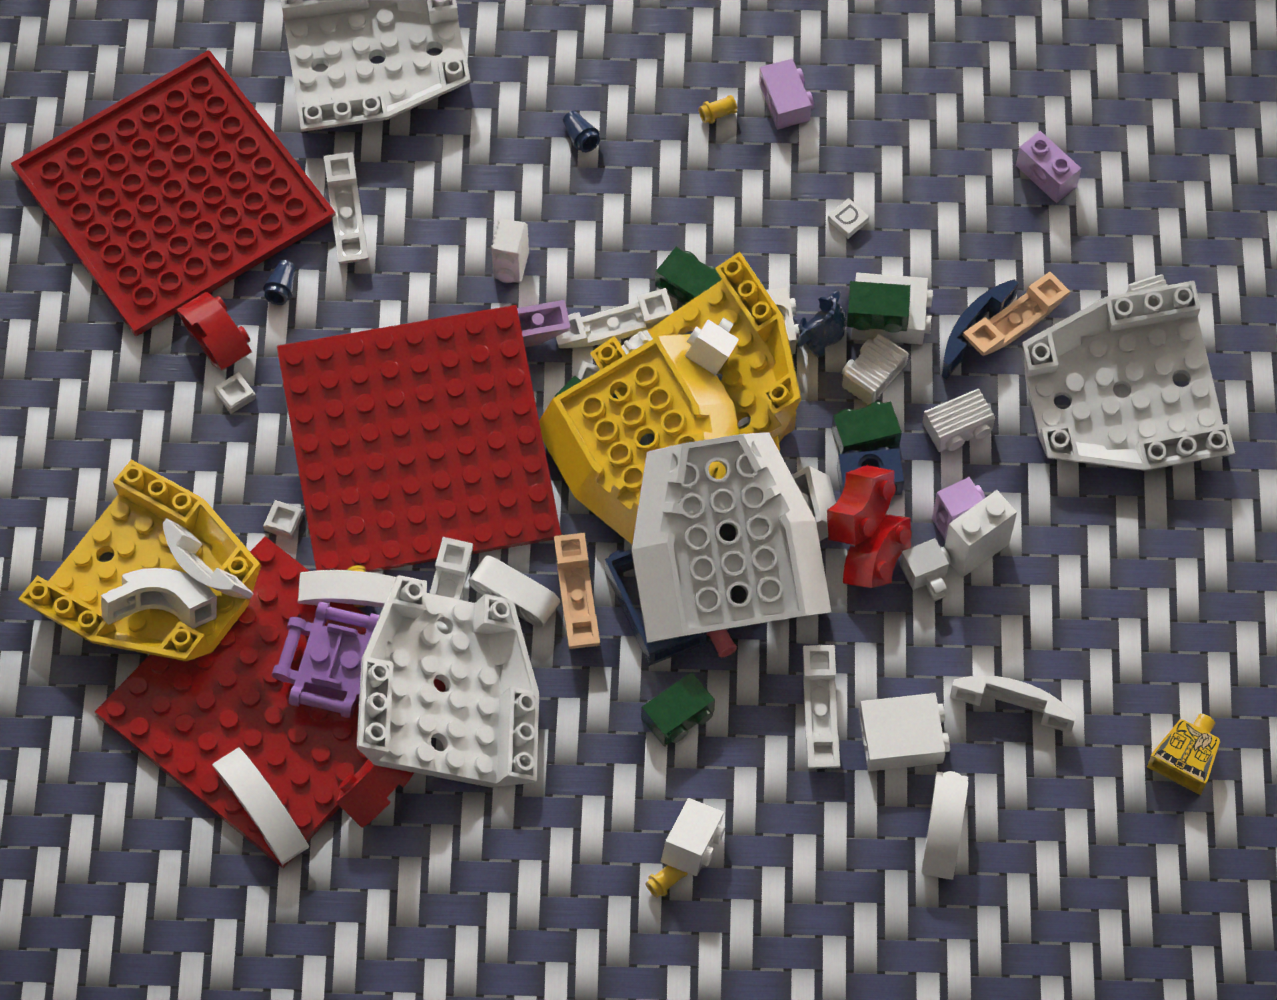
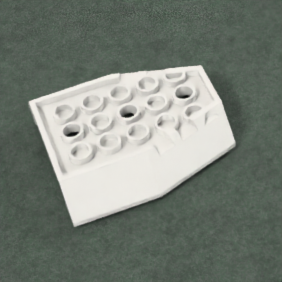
[281,0,471,132]
[1022,281,1235,471]
[631,433,831,643]
[357,575,539,788]

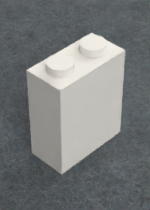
[851,273,933,345]
[944,490,1017,578]
[859,693,950,771]

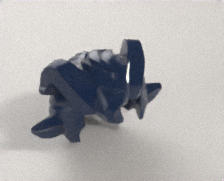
[798,291,847,358]

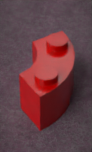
[176,292,252,370]
[827,465,896,546]
[843,514,912,588]
[336,759,414,828]

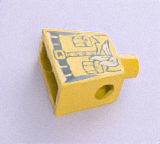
[1147,714,1220,795]

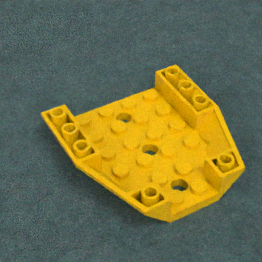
[590,252,801,439]
[539,334,740,545]
[18,459,261,661]

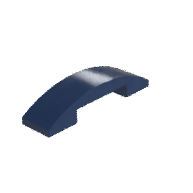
[942,279,1019,379]

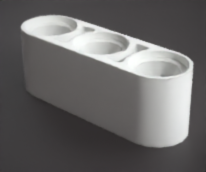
[468,555,560,628]

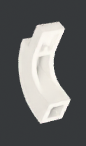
[101,568,217,629]
[921,771,968,880]

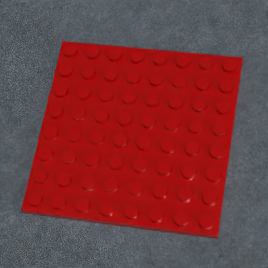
[11,50,336,337]
[277,305,561,572]
[94,536,446,868]

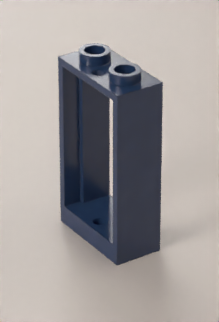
[605,549,707,666]

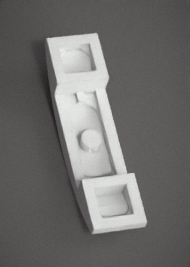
[324,152,368,264]
[556,288,673,348]
[163,518,254,599]
[430,537,473,634]
[298,570,396,608]
[803,645,840,769]
[950,676,1076,733]
[212,747,309,865]

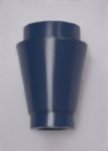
[563,111,600,153]
[263,260,296,305]

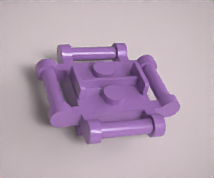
[272,601,380,719]

